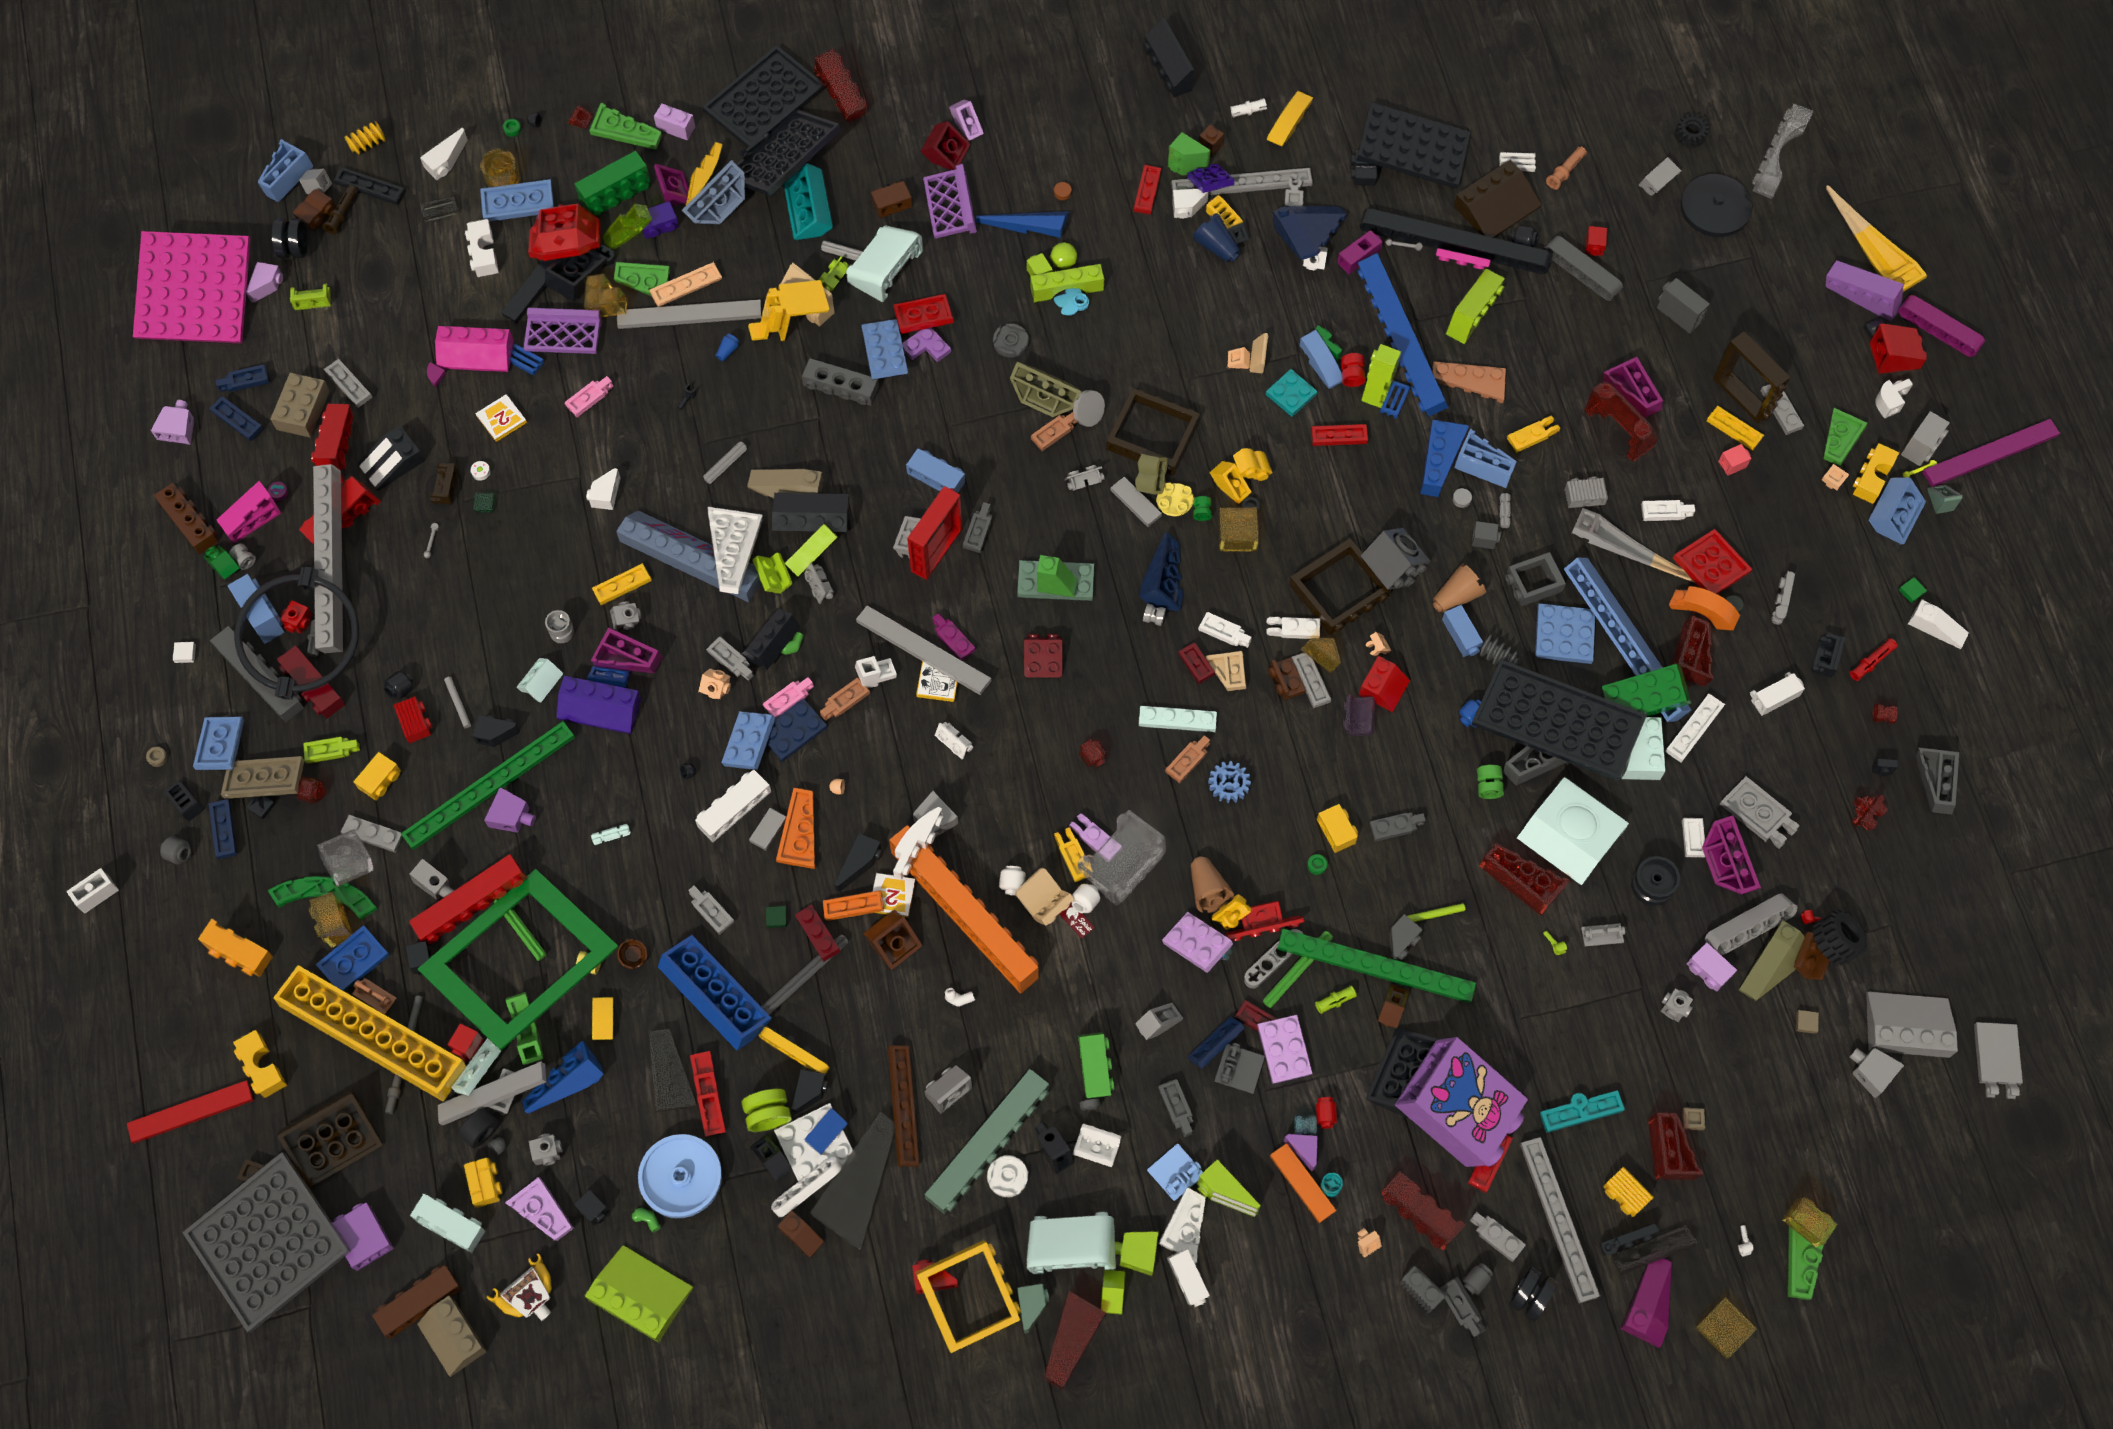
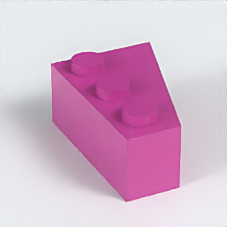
[217,481,281,544]

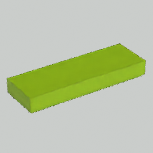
[785,524,838,576]

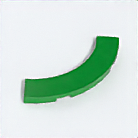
[268,876,377,920]

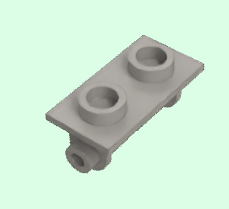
[1065,465,1104,491]
[804,563,834,604]
[1581,923,1625,947]

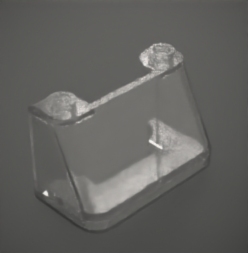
[1077,810,1166,906]

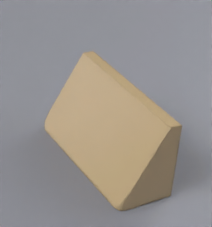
[1250,333,1268,373]

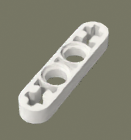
[771,1157,842,1217]

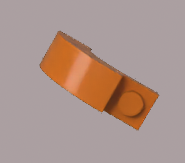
[1669,586,1740,630]

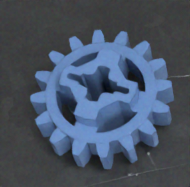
[1208,761,1251,803]

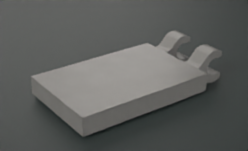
[1720,776,1799,849]
[1974,1022,2023,1099]

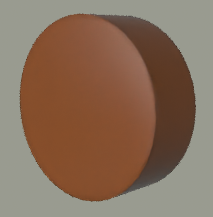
[1054,182,1071,200]

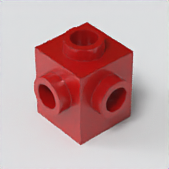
[280,601,313,634]

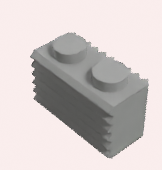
[1565,477,1608,508]

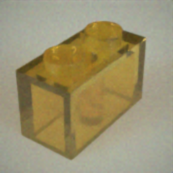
[1783,1197,1837,1247]

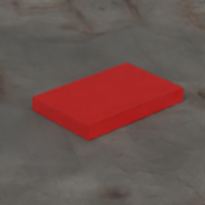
[893,294,954,334]

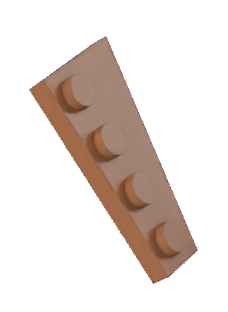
[1432,362,1506,403]

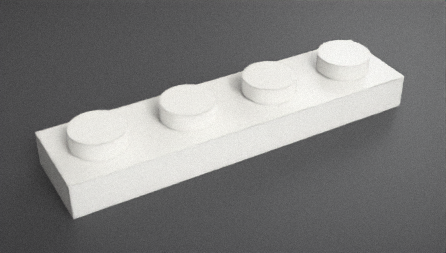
[1665,694,1725,763]

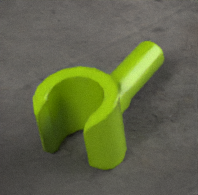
[1543,931,1567,955]

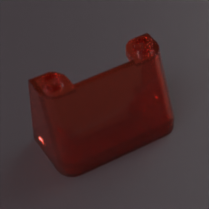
[1584,382,1658,461]

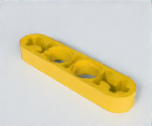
[759,1027,829,1074]

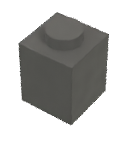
[1472,521,1501,549]

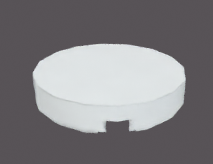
[987,1155,1028,1197]

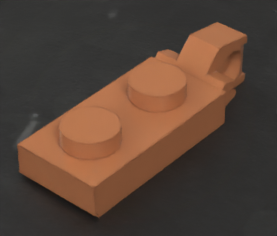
[1031,412,1078,451]
[820,678,870,721]
[1165,735,1210,783]

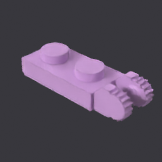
[1069,813,1122,862]

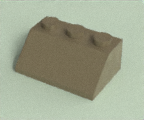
[417,1296,487,1377]

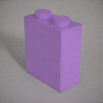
[333,1203,394,1271]

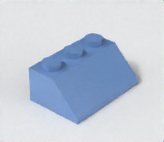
[1869,478,1926,544]

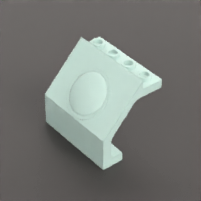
[1517,777,1629,885]

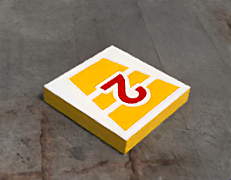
[475,395,527,442]
[873,873,915,918]

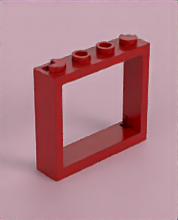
[907,486,963,580]

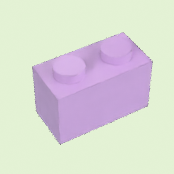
[654,103,695,140]
[1687,943,1737,992]

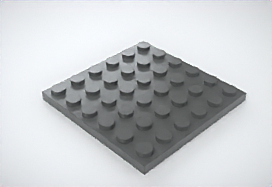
[182,1152,351,1333]

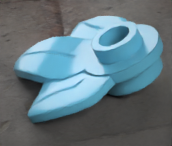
[1054,288,1089,316]

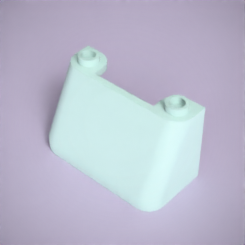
[846,225,923,302]
[1027,1212,1116,1274]

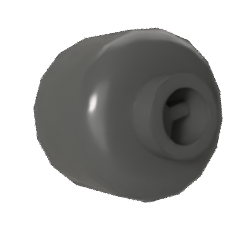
[160,836,191,864]

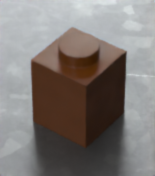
[1199,125,1224,157]

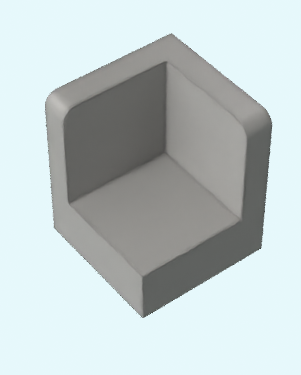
[299,169,332,195]

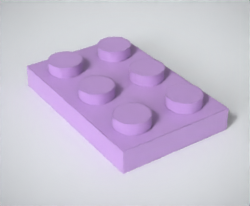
[1162,912,1233,973]
[1257,1015,1312,1084]

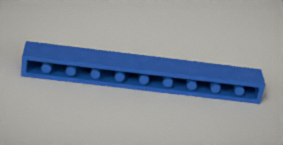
[1357,253,1449,417]

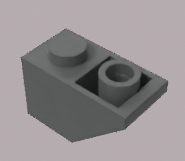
[1389,914,1423,961]

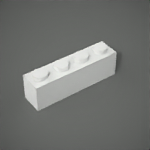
[695,770,771,842]

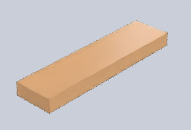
[650,262,722,307]

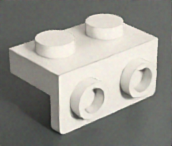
[1073,1124,1121,1167]

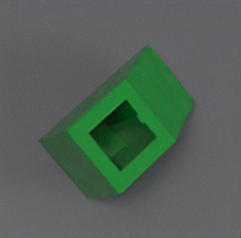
[203,545,240,580]

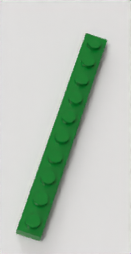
[401,721,575,850]
[1277,929,1476,1003]

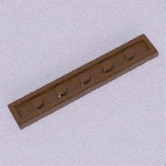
[888,1045,920,1167]

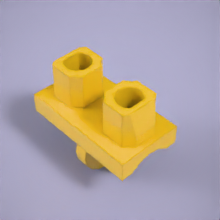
[1212,894,1251,930]

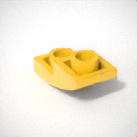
[592,997,613,1040]

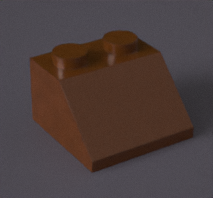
[863,910,922,970]

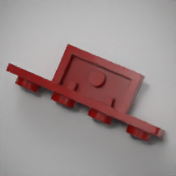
[1224,901,1304,941]

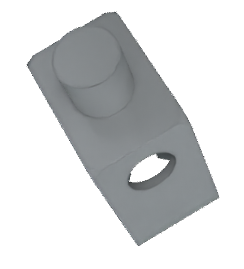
[913,791,958,837]
[410,859,454,900]
[1849,1048,1904,1098]

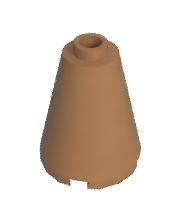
[1432,564,1486,613]
[1190,856,1234,913]

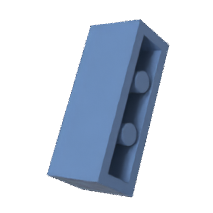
[906,448,965,493]

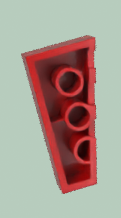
[299,476,382,544]

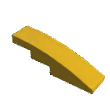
[1267,91,1313,146]
[686,142,722,205]

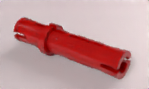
[1850,638,1898,681]

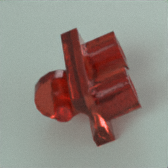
[1852,795,1888,830]

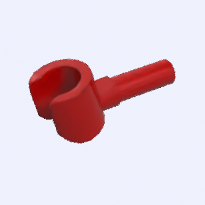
[1801,910,1822,924]

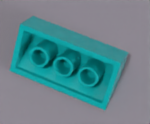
[784,163,833,240]

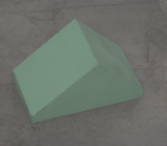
[1928,485,1962,514]

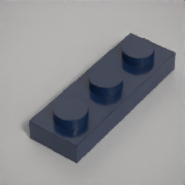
[209,396,263,442]
[209,799,237,859]
[1188,1017,1244,1069]

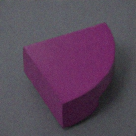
[427,362,446,387]

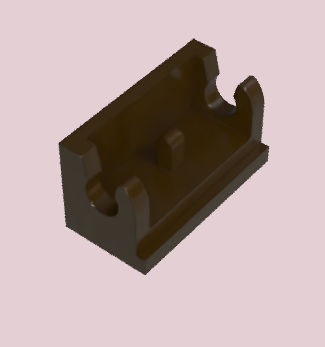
[431,463,459,505]

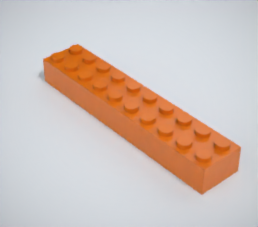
[889,825,1039,994]

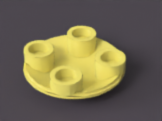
[1157,483,1194,516]

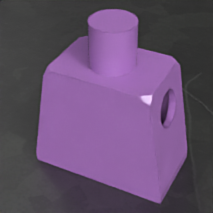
[484,788,536,832]

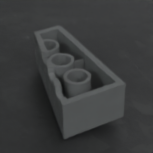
[1503,746,1567,786]

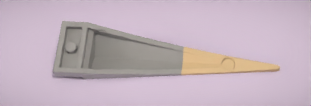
[1572,508,1695,583]

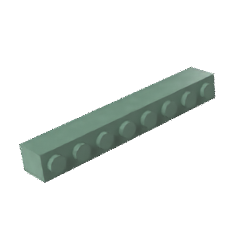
[925,1069,1049,1214]

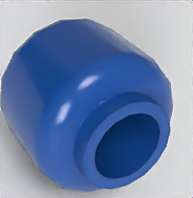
[1459,699,1481,728]

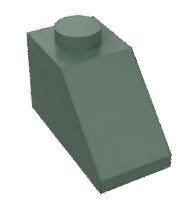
[1017,1284,1049,1334]

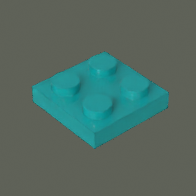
[1266,369,1317,417]

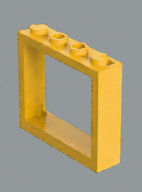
[915,1240,1021,1353]

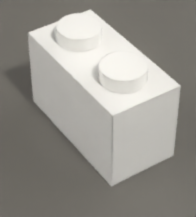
[66,868,119,913]

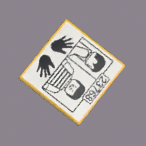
[916,661,958,702]

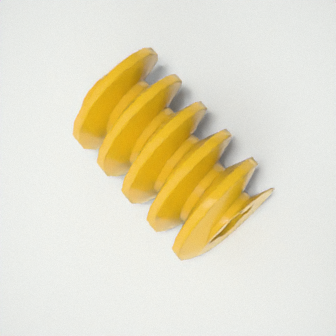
[344,121,385,155]

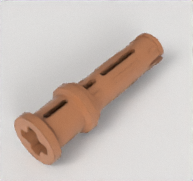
[1546,146,1587,190]

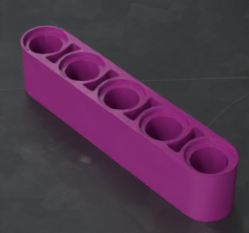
[1898,295,1985,357]

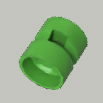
[1477,765,1504,799]

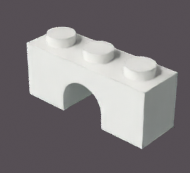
[465,219,499,277]

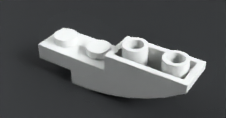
[893,807,944,880]

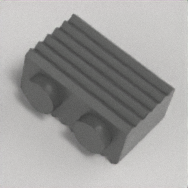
[1400,1265,1446,1313]

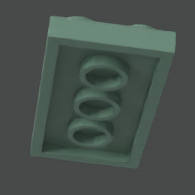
[1017,560,1094,601]

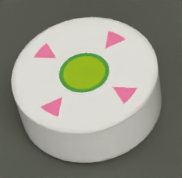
[471,461,490,480]

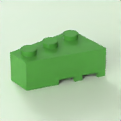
[1077,1032,1114,1098]

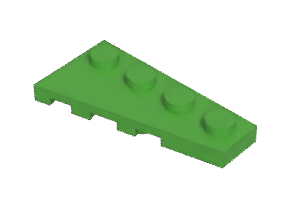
[590,103,662,150]
[1788,1212,1832,1300]

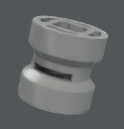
[229,544,256,570]
[1143,604,1166,626]

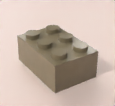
[271,373,330,438]

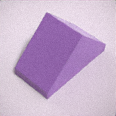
[1283,1134,1317,1172]

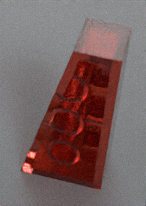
[1381,1171,1466,1251]
[1044,1291,1106,1391]

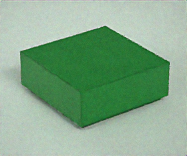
[1899,577,1927,603]

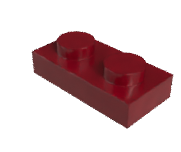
[1178,642,1215,684]

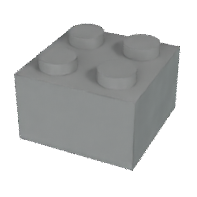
[1901,411,1950,466]

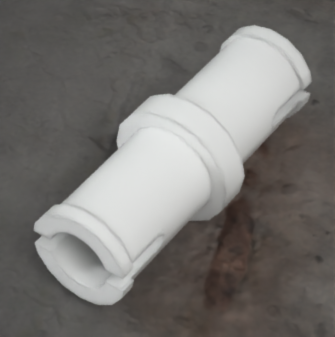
[1230,99,1267,117]

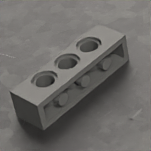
[802,358,879,406]

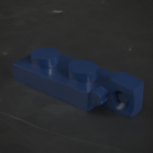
[216,364,269,392]

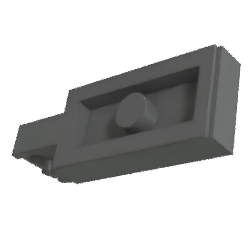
[963,502,992,553]
[1369,813,1426,842]
[1158,1079,1193,1137]
[1439,1277,1486,1337]

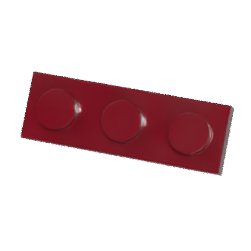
[795,905,841,962]

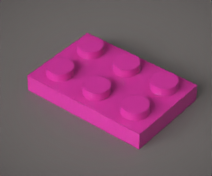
[1436,248,1490,270]

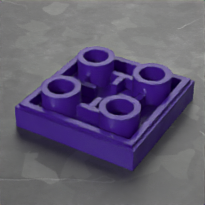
[1187,164,1234,193]

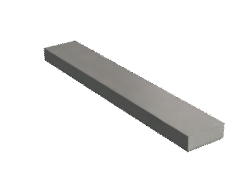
[438,1062,547,1125]

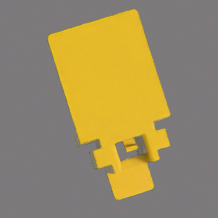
[748,280,829,341]

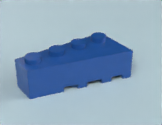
[1420,420,1469,497]

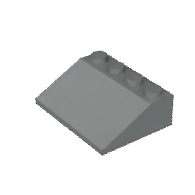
[1866,992,1957,1058]

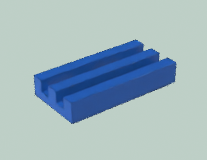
[510,343,544,376]
[1380,380,1410,419]

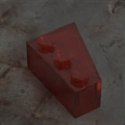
[1672,616,1713,687]
[1648,1113,1704,1180]

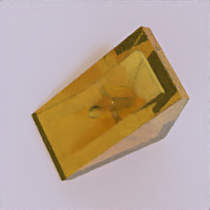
[1301,638,1341,673]

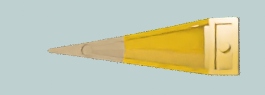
[1826,186,1927,292]

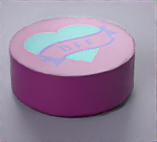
[268,482,288,501]

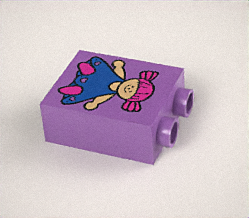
[1395,1037,1528,1167]

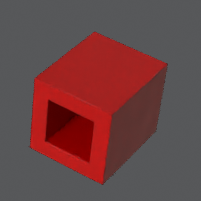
[1585,226,1607,256]

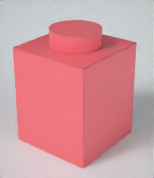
[1718,444,1751,476]

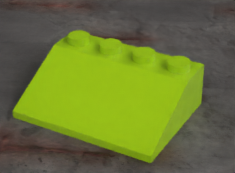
[585,1245,693,1343]

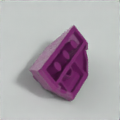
[1702,815,1761,895]

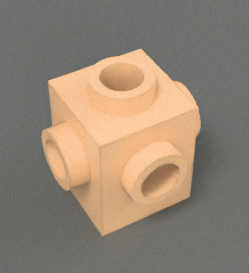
[699,669,731,699]

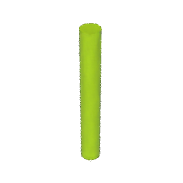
[1407,903,1465,922]

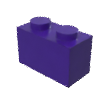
[636,201,679,239]

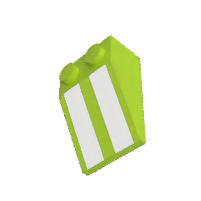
[1197,1160,1260,1217]

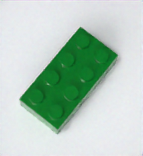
[574,151,651,216]
[1602,664,1692,717]

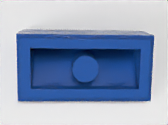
[588,666,630,688]
[804,1108,848,1155]

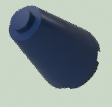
[1192,213,1240,263]

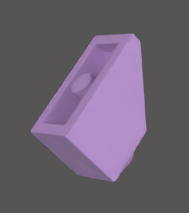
[949,100,984,141]
[246,262,283,302]

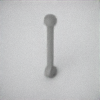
[1386,239,1423,251]
[424,523,439,558]

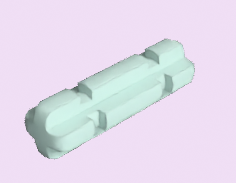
[591,824,630,845]

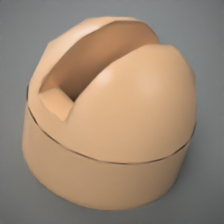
[829,779,845,794]

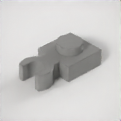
[1284,178,1303,207]

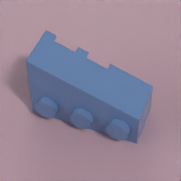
[258,139,313,202]

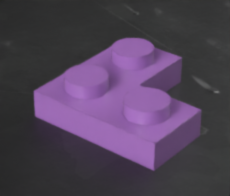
[902,328,951,362]

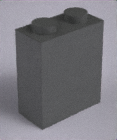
[1657,278,1710,334]

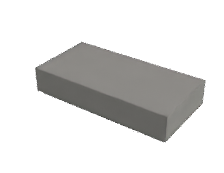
[749,808,786,851]

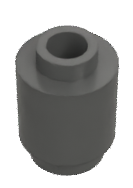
[1462,1263,1493,1295]

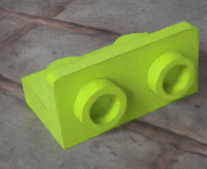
[753,553,792,594]

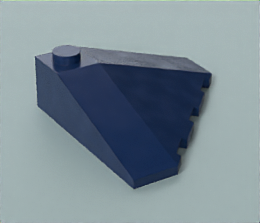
[1272,206,1346,260]

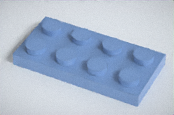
[480,179,554,221]
[862,319,908,379]

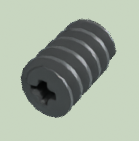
[1480,634,1523,665]

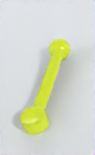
[1903,460,1937,478]

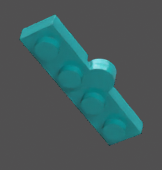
[1540,1090,1625,1133]

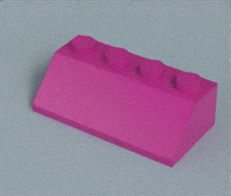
[435,326,514,372]

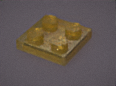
[1695,1298,1757,1359]

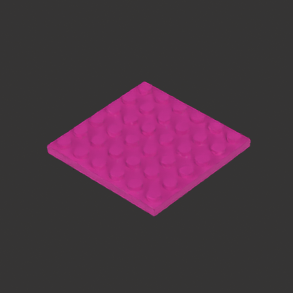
[133,231,251,343]

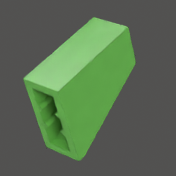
[1037,555,1077,597]

